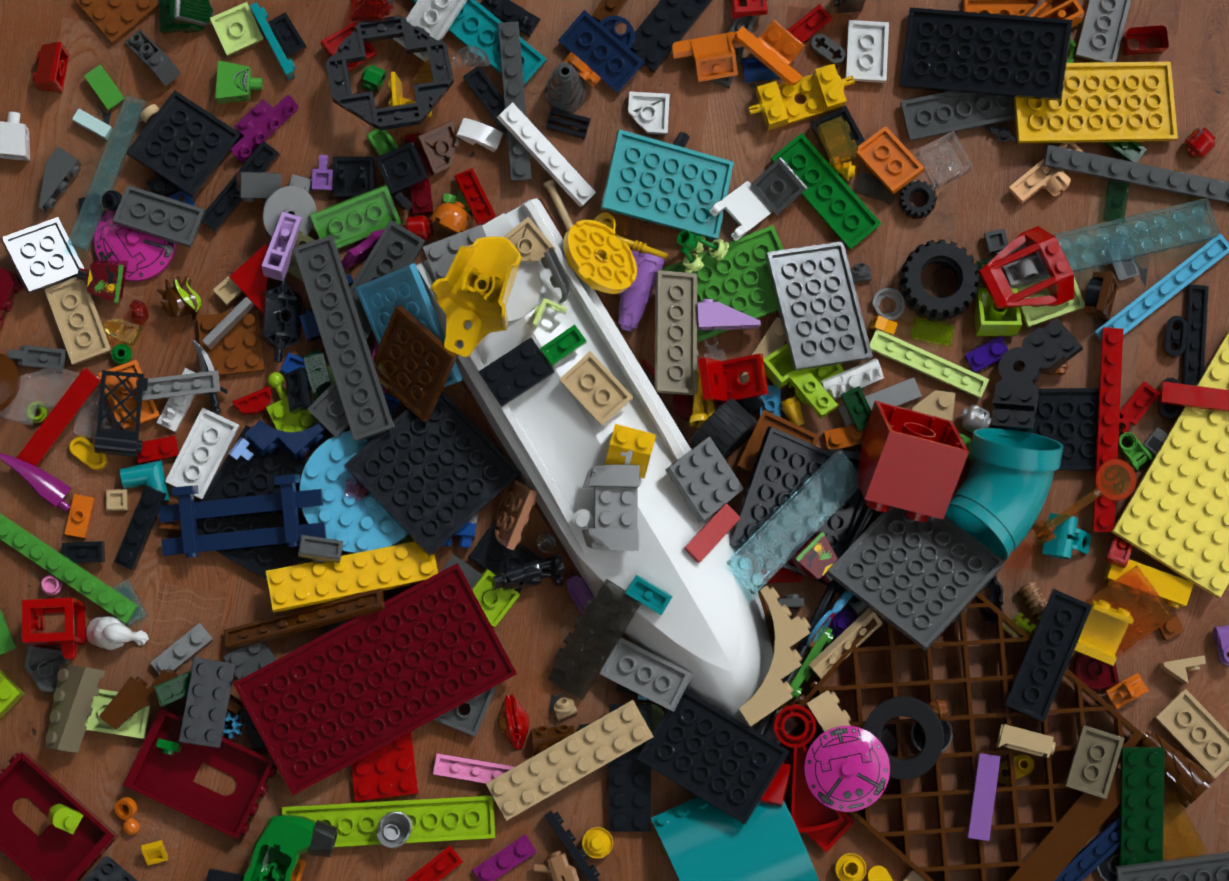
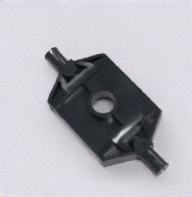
[259,273,302,363]

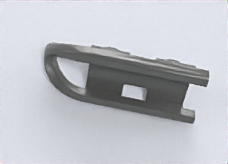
[541,247,571,303]

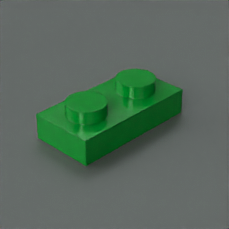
[540,324,587,367]

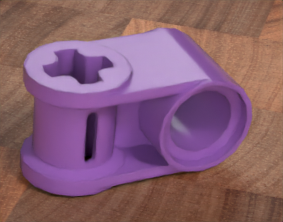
[1213,625,1229,666]

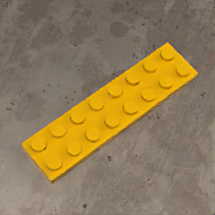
[266,542,438,613]

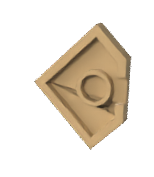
[504,217,555,263]
[911,390,956,421]

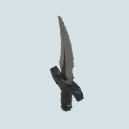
[192,340,228,415]

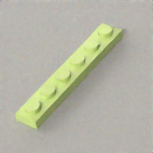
[870,329,989,399]

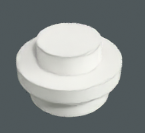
[572,509,594,531]

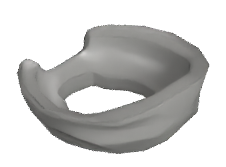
[873,288,905,320]

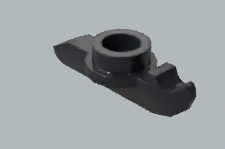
[985,126,1017,143]

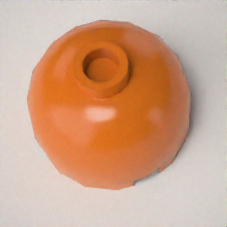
[430,201,472,234]

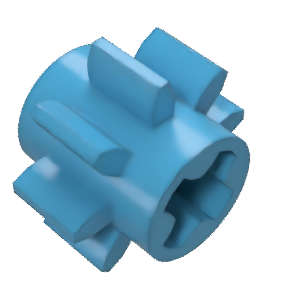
[222,712,245,739]

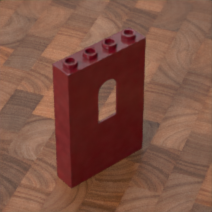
[123,708,278,839]
[0,752,118,881]

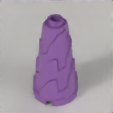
[618,250,665,332]

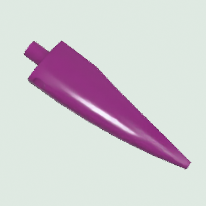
[0,453,72,512]

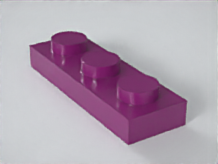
[473,834,537,881]

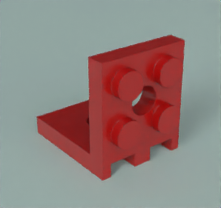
[698,353,768,404]

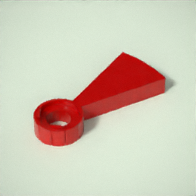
[773,704,844,833]

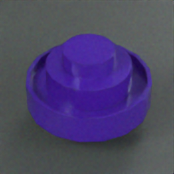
[829,608,857,637]

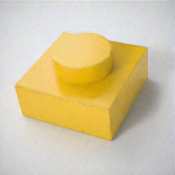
[141,840,168,866]

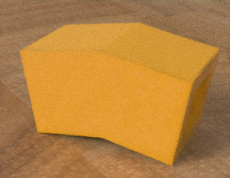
[870,315,898,336]

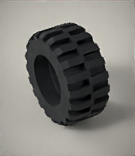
[899,239,980,321]

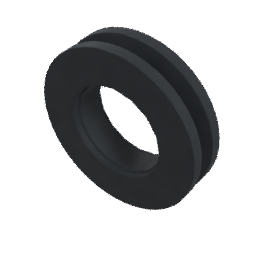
[863,697,944,779]

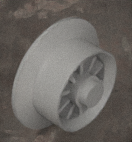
[263,186,317,237]

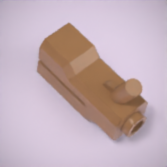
[534,850,579,881]

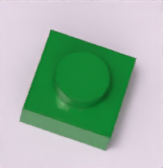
[156,738,182,755]

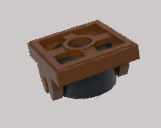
[1084,270,1118,322]

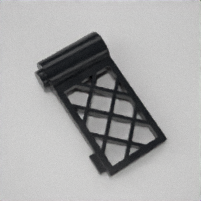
[94,370,148,457]

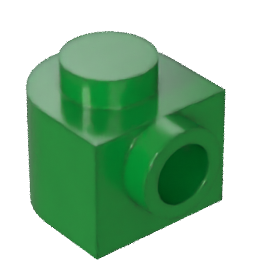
[362,64,387,92]

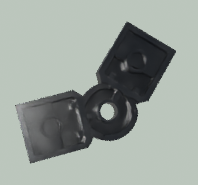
[991,318,1083,431]

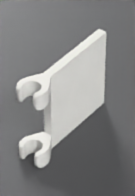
[709,181,773,241]

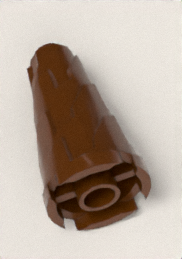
[1139,732,1216,808]

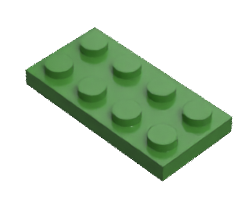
[310,185,402,249]

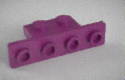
[230,95,299,163]

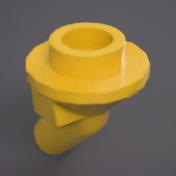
[829,158,855,181]

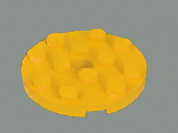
[563,220,637,294]

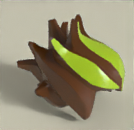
[157,276,202,320]

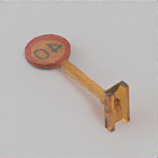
[1030,459,1137,545]

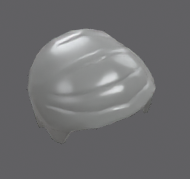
[376,811,412,848]

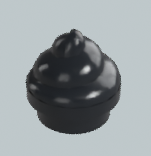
[102,190,122,211]

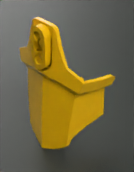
[430,236,522,357]

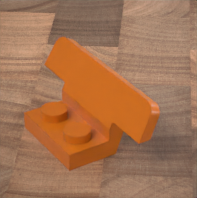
[734,20,805,86]
[672,31,743,82]

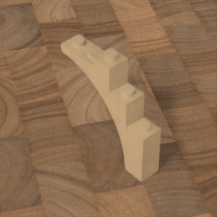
[739,585,811,726]

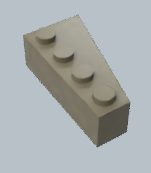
[45,664,106,753]

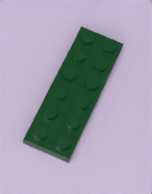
[1119,747,1165,866]

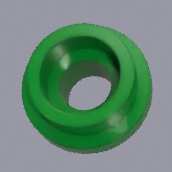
[111,344,132,364]

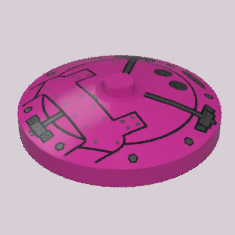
[94,210,177,282]
[804,726,890,812]

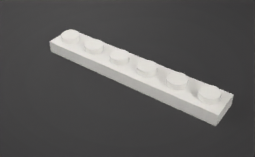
[497,102,596,207]

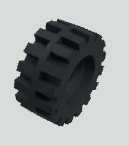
[899,180,937,219]

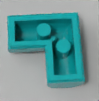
[120,460,170,502]

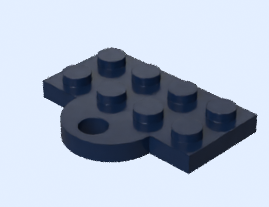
[558,10,645,94]

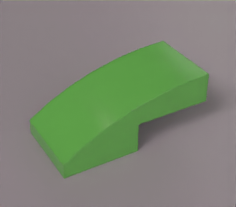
[84,64,125,110]

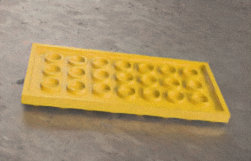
[1014,62,1178,144]

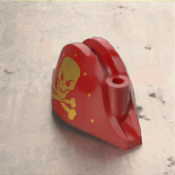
[499,694,530,750]

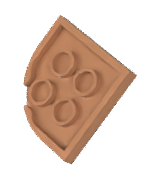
[495,479,538,550]

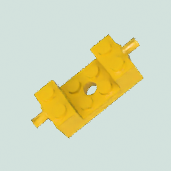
[748,64,855,131]

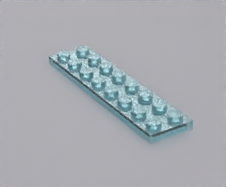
[1054,198,1220,272]
[726,450,860,594]

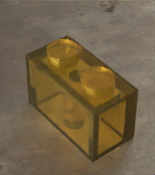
[817,116,858,167]

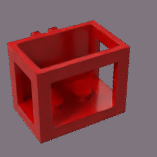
[22,598,86,660]

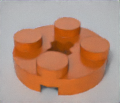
[564,52,601,87]

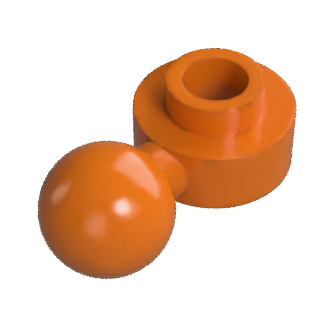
[114,797,140,836]

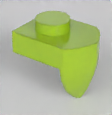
[49,804,83,834]

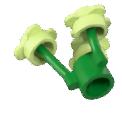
[677,230,729,273]

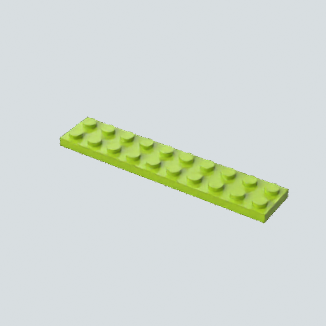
[282,796,495,847]

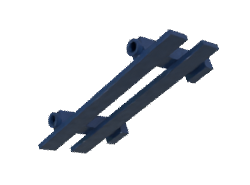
[159,474,327,558]

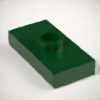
[152,671,190,707]

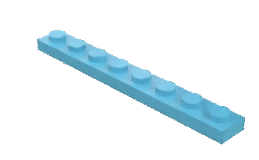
[1094,233,1229,341]

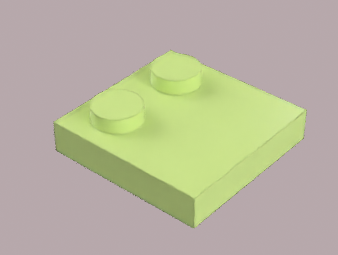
[210,2,264,56]

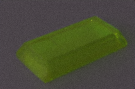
[911,318,955,346]

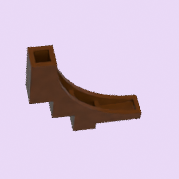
[99,669,242,730]

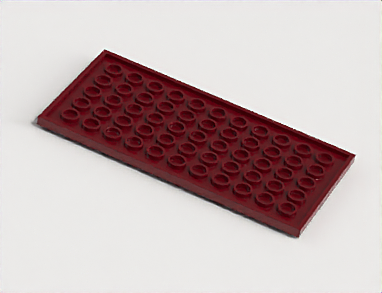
[233,563,517,796]

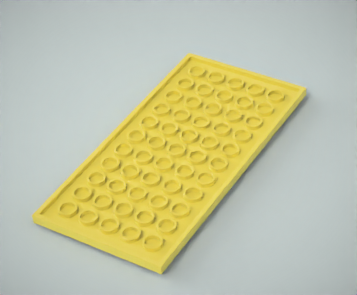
[1111,330,1229,598]

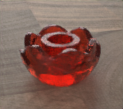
[129,300,149,325]

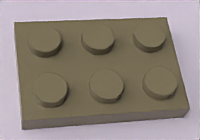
[1065,725,1124,799]

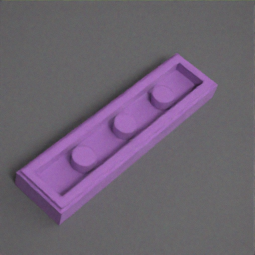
[967,753,1001,841]

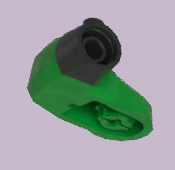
[243,814,338,881]

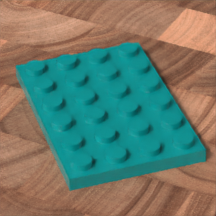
[600,129,734,240]

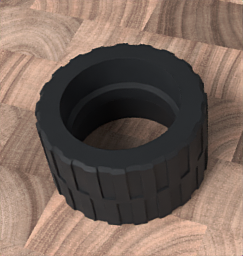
[690,398,757,459]

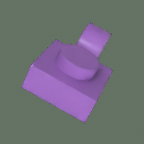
[312,155,333,191]

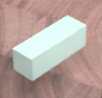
[72,109,113,140]

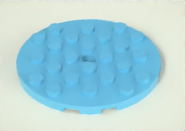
[300,431,407,553]

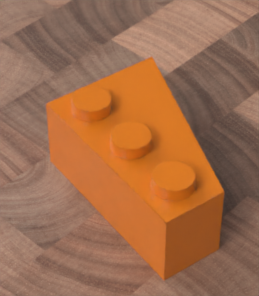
[1030,0,1085,27]

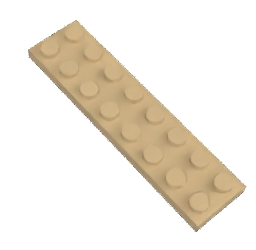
[486,700,654,821]

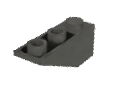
[125,29,181,87]
[39,146,81,213]

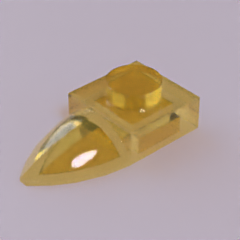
[102,319,143,347]

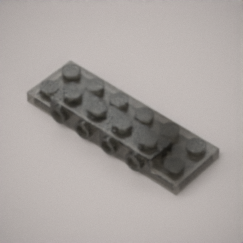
[548,579,642,701]

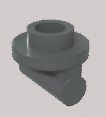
[850,263,872,283]

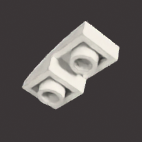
[455,118,503,152]

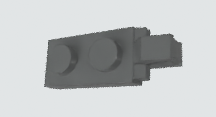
[7,345,67,371]

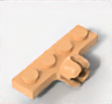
[1008,143,1083,204]

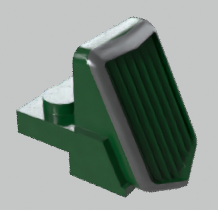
[159,0,214,34]

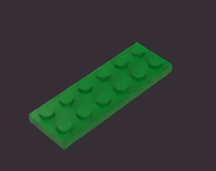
[770,133,881,250]

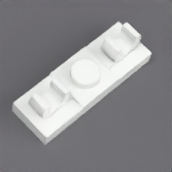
[820,358,884,399]
[157,368,196,432]

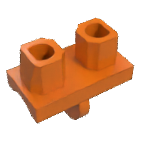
[1105,672,1149,709]

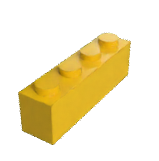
[1103,559,1194,609]

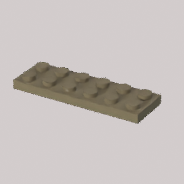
[655,270,697,395]

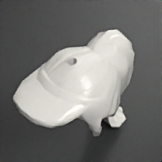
[86,616,149,650]

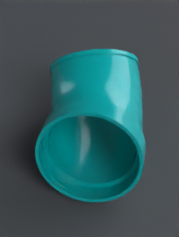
[945,428,1063,561]

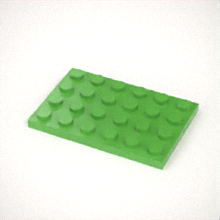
[662,225,784,343]

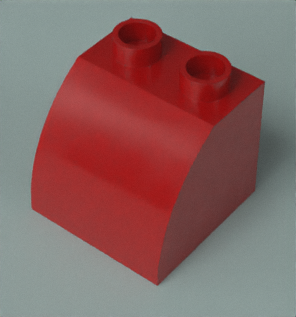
[858,401,969,522]

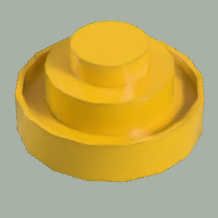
[582,827,613,858]
[835,853,867,881]

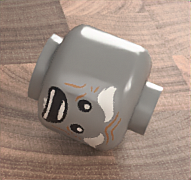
[959,405,992,433]

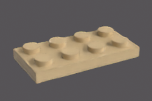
[44,277,112,366]
[1154,688,1229,778]

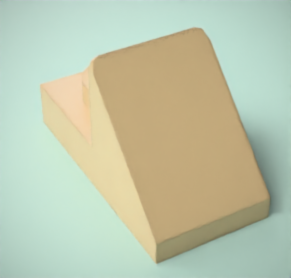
[1159,656,1206,685]

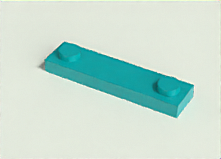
[249,2,296,81]

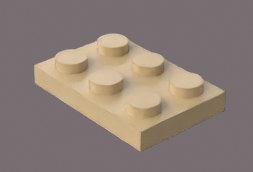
[559,351,633,426]

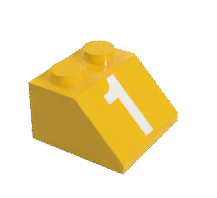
[604,424,656,479]

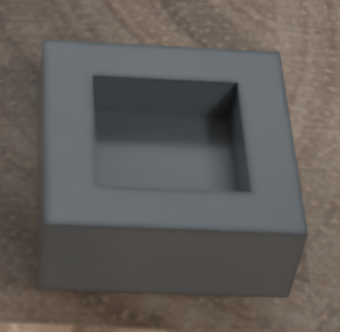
[983,229,1008,254]

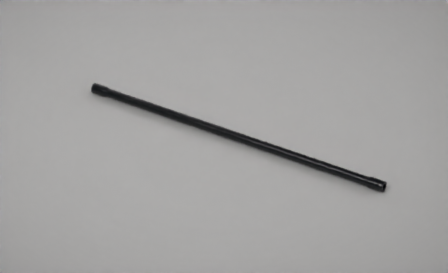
[755,506,876,736]

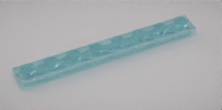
[67,95,147,251]

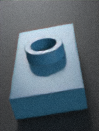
[760,385,781,417]

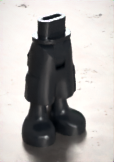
[492,554,565,591]

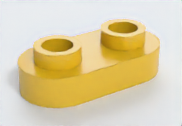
[997,754,1034,784]

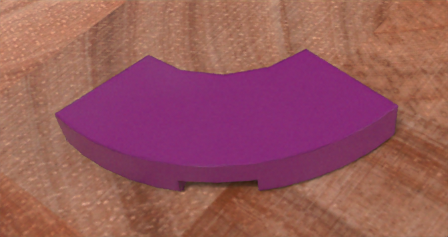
[341,229,384,269]

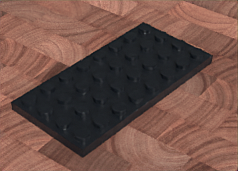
[899,7,1072,101]

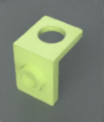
[532,298,567,329]

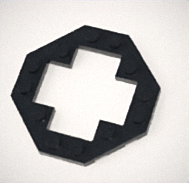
[326,15,454,131]

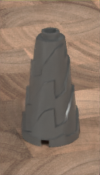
[545,62,586,112]

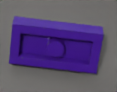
[964,336,1008,373]

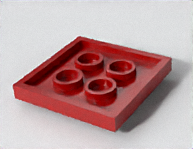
[351,732,419,801]

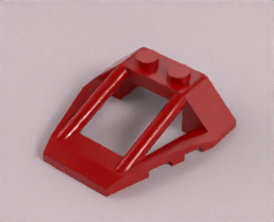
[978,226,1074,309]

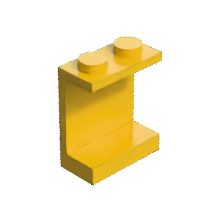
[1074,600,1134,666]

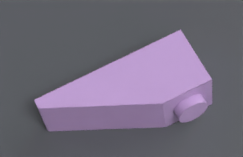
[262,212,302,281]
[697,299,761,331]

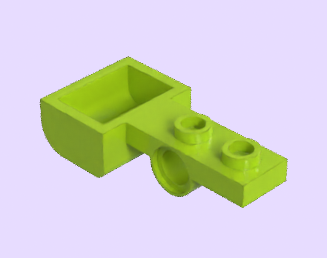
[763,344,838,419]

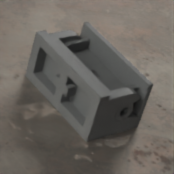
[235,172,281,202]

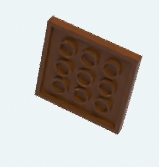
[373,305,458,422]

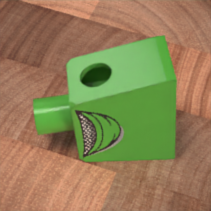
[215,61,264,104]

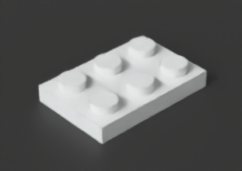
[845,20,889,83]

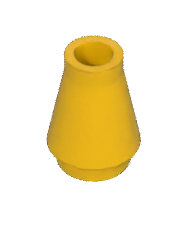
[780,396,805,426]

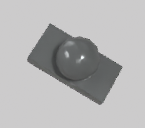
[298,535,343,563]

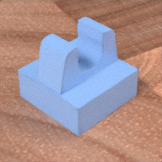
[228,437,253,461]

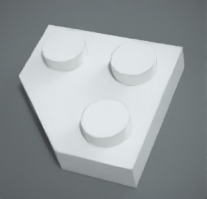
[628,92,670,135]

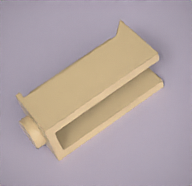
[996,724,1056,758]

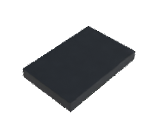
[468,524,543,593]

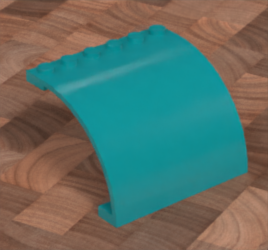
[651,797,819,881]

